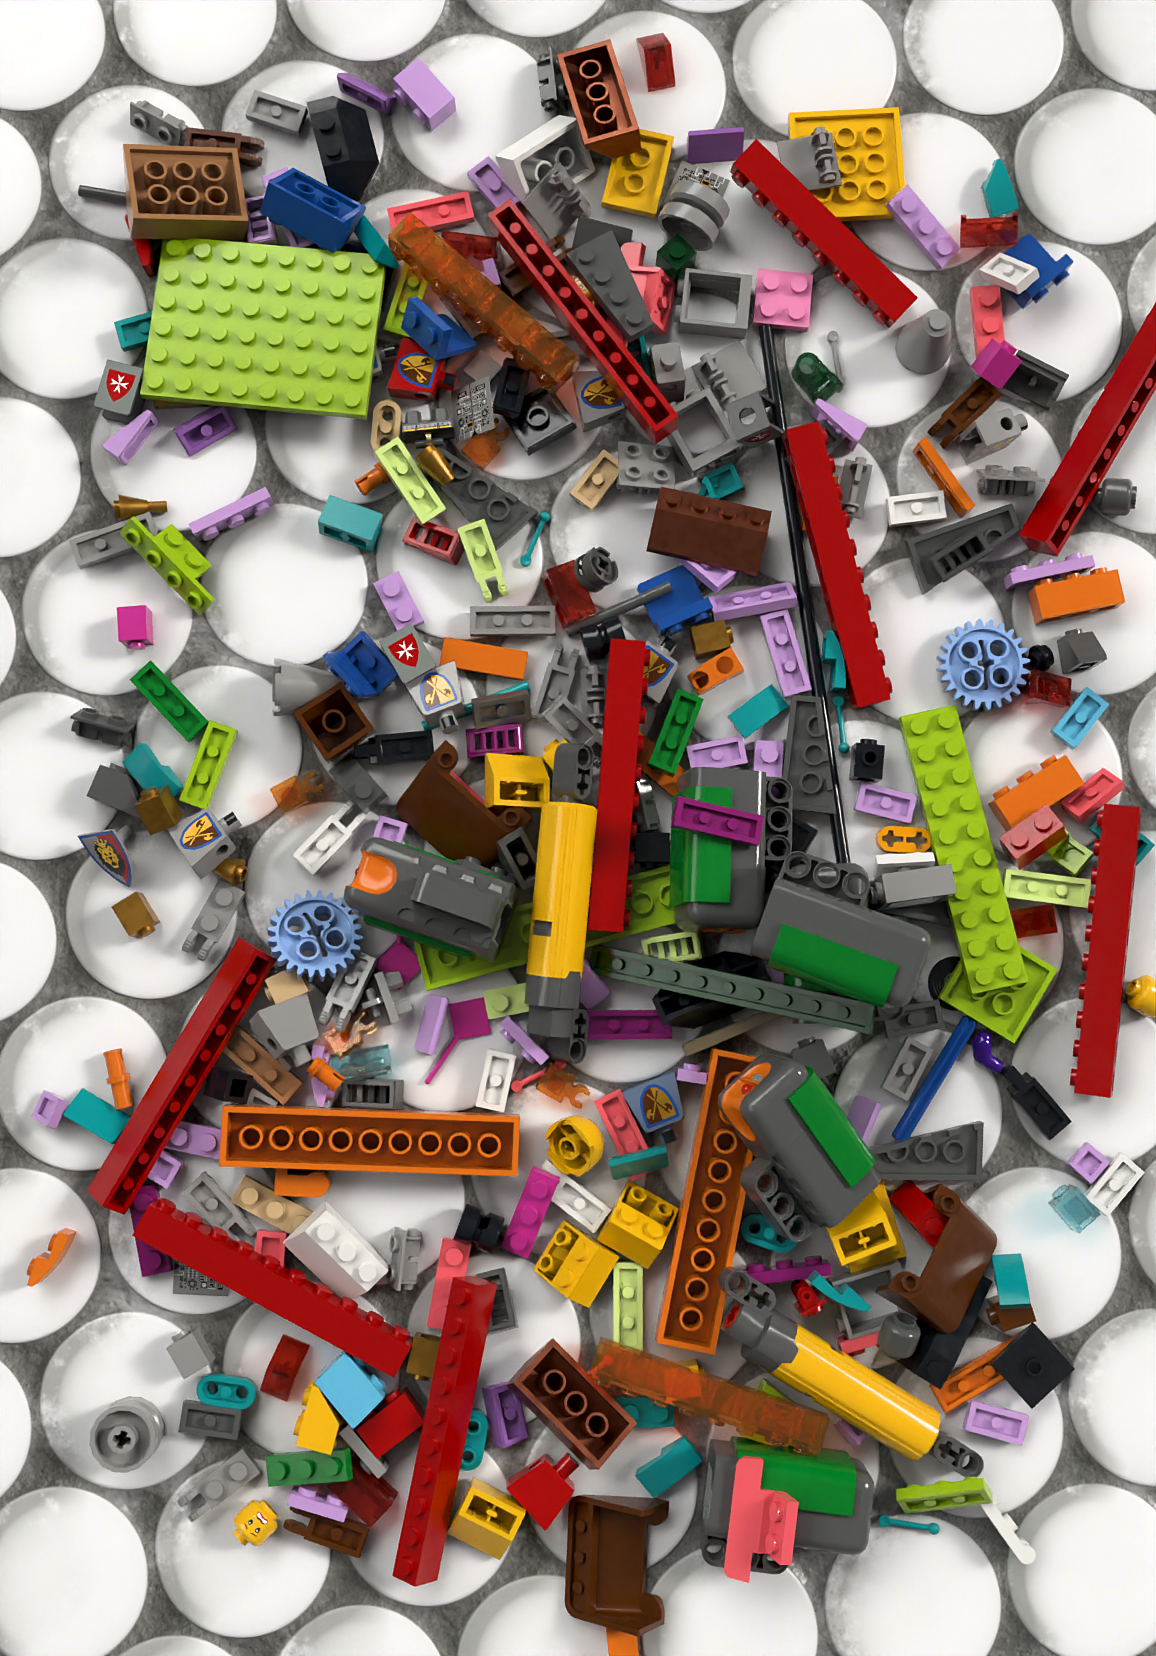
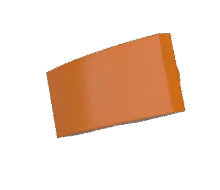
[27,1228,77,1287]

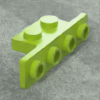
[120,516,214,615]

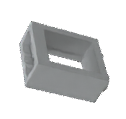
[674,268,753,339]
[667,387,742,479]
[869,864,957,911]
[828,1259,917,1340]

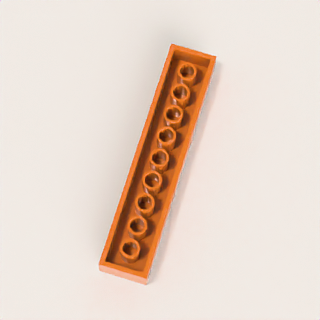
[654,1048,757,1355]
[219,1104,520,1177]

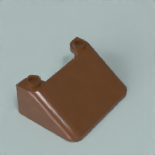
[396,740,533,869]
[875,1184,997,1333]
[565,1494,669,1636]

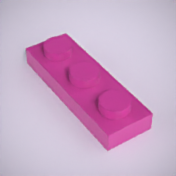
[501,1166,560,1259]

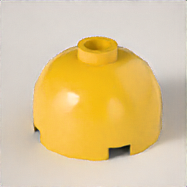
[545,1116,604,1177]

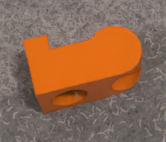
[687,647,744,696]
[274,1168,332,1198]

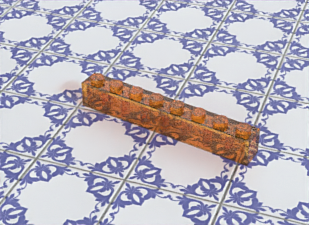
[388,212,580,393]
[589,1337,830,1456]

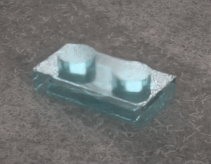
[331,1044,392,1082]

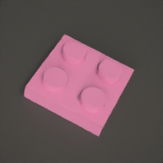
[752,269,813,332]

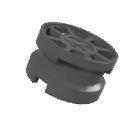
[574,547,618,593]

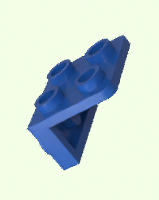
[1003,234,1074,309]
[401,297,477,360]
[637,565,713,637]
[323,631,399,698]

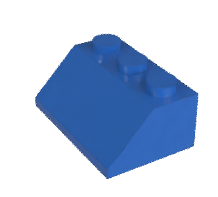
[260,168,366,253]

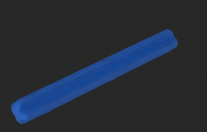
[892,1016,977,1140]

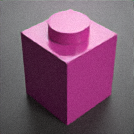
[971,338,1022,390]
[117,605,154,650]

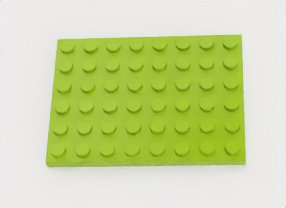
[140,238,387,420]

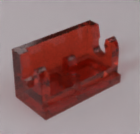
[960,212,1018,248]
[541,560,597,629]
[327,1453,398,1528]

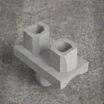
[361,971,413,1025]

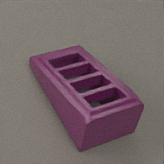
[465,724,524,758]

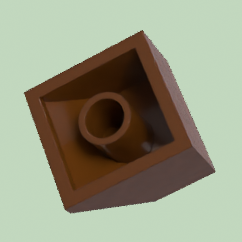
[293,681,376,764]

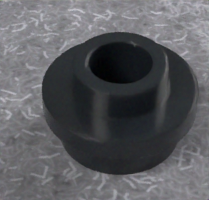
[1028,645,1054,673]

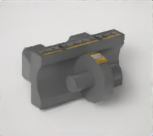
[402,408,455,449]

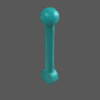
[520,512,550,567]
[832,695,850,754]
[878,1514,940,1535]

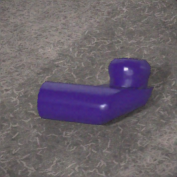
[972,1032,1004,1074]

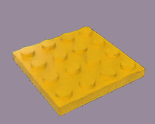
[788,107,905,222]

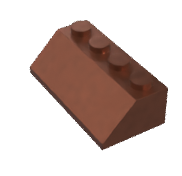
[557,39,641,158]
[646,487,772,576]
[506,1338,637,1470]

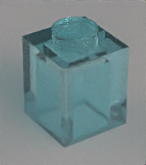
[1048,1184,1101,1233]

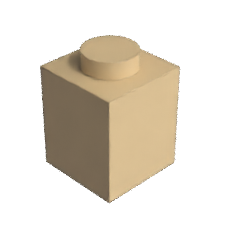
[264,970,312,1004]

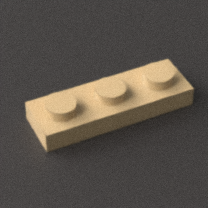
[231,1175,314,1234]

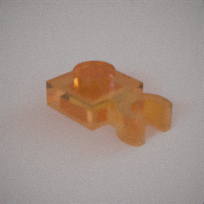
[461,418,510,470]
[270,771,325,815]
[322,1009,378,1059]
[535,1062,590,1109]

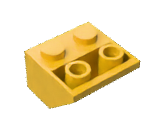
[484,753,550,814]
[597,1180,679,1269]
[823,1191,897,1266]
[533,1219,619,1308]
[293,1380,344,1455]
[447,1477,526,1560]

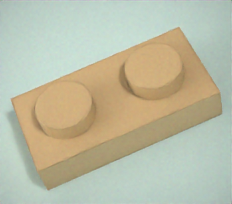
[569,449,619,512]

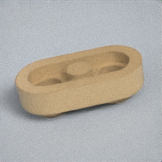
[371,400,402,452]

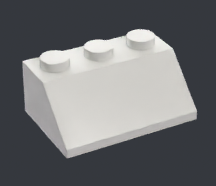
[495,115,596,202]
[283,1200,389,1299]

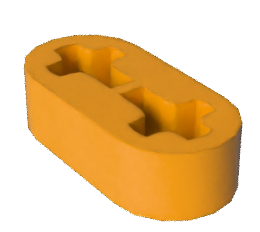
[875,826,931,854]

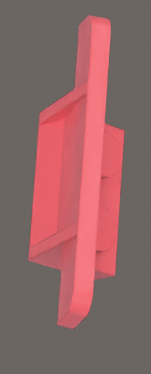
[606,242,677,348]
[724,1456,799,1583]

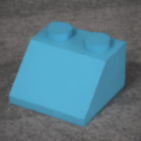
[314,1351,386,1429]

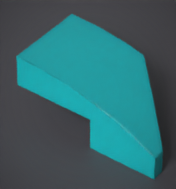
[981,158,1019,218]
[698,462,745,500]

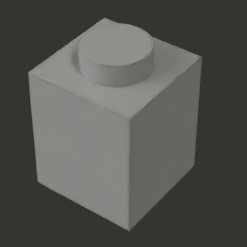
[166,1327,215,1379]

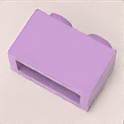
[393,57,456,132]

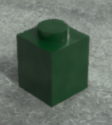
[655,233,697,282]

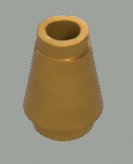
[415,443,455,487]

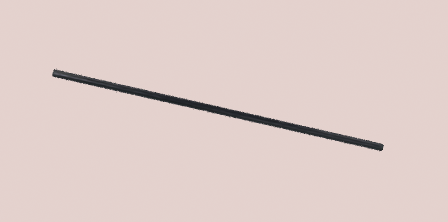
[759,324,851,863]

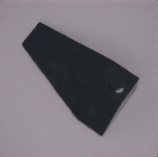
[883,1276,993,1390]

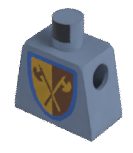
[621,1071,684,1145]

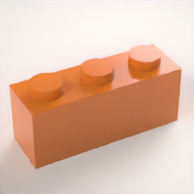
[1027,567,1125,625]
[988,755,1085,832]

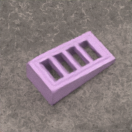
[245,194,279,246]
[810,398,867,452]
[102,409,159,465]

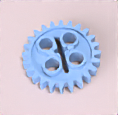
[936,619,1030,712]
[268,890,363,982]

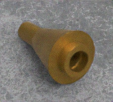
[113,495,168,521]
[212,858,248,886]

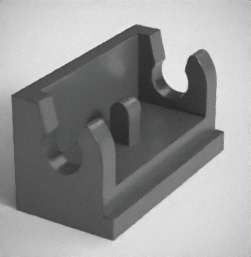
[1003,350,1069,410]

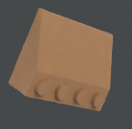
[123,144,248,241]

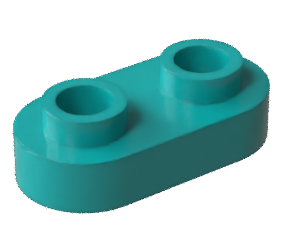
[740,1213,797,1253]
[196,1372,257,1409]
[460,1408,488,1471]

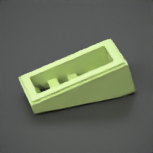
[641,931,705,962]

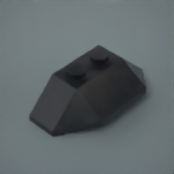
[307,96,379,202]
[652,951,771,1029]

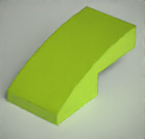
[1044,830,1093,878]

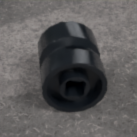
[579,616,626,663]
[453,1204,505,1255]

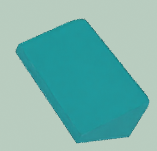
[354,215,400,269]
[63,1088,131,1144]
[608,1145,669,1180]

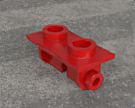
[791,1279,827,1317]

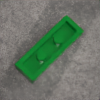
[129,660,209,743]
[646,688,704,777]
[265,1448,353,1487]

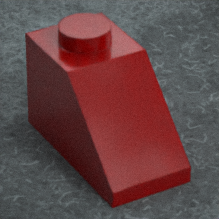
[888,1180,947,1247]

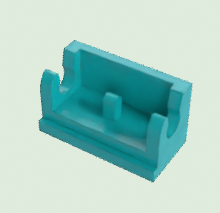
[318,495,383,553]

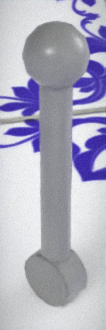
[827,331,845,387]

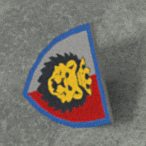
[77,826,133,888]

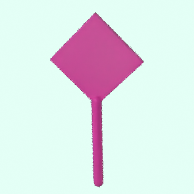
[376,936,421,991]
[425,997,491,1084]

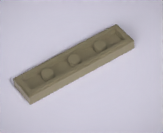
[681,1011,783,1056]

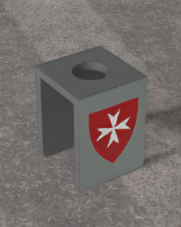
[94,359,146,424]
[725,391,783,448]
[379,623,436,688]

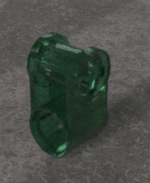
[791,352,844,404]

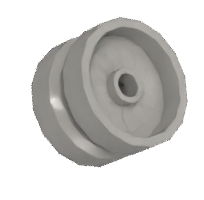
[658,180,730,251]
[90,1396,164,1473]

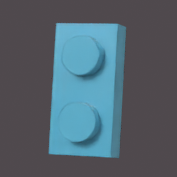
[1050,687,1109,750]

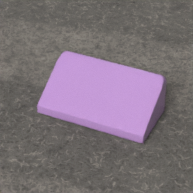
[415,994,449,1055]
[847,1095,881,1144]

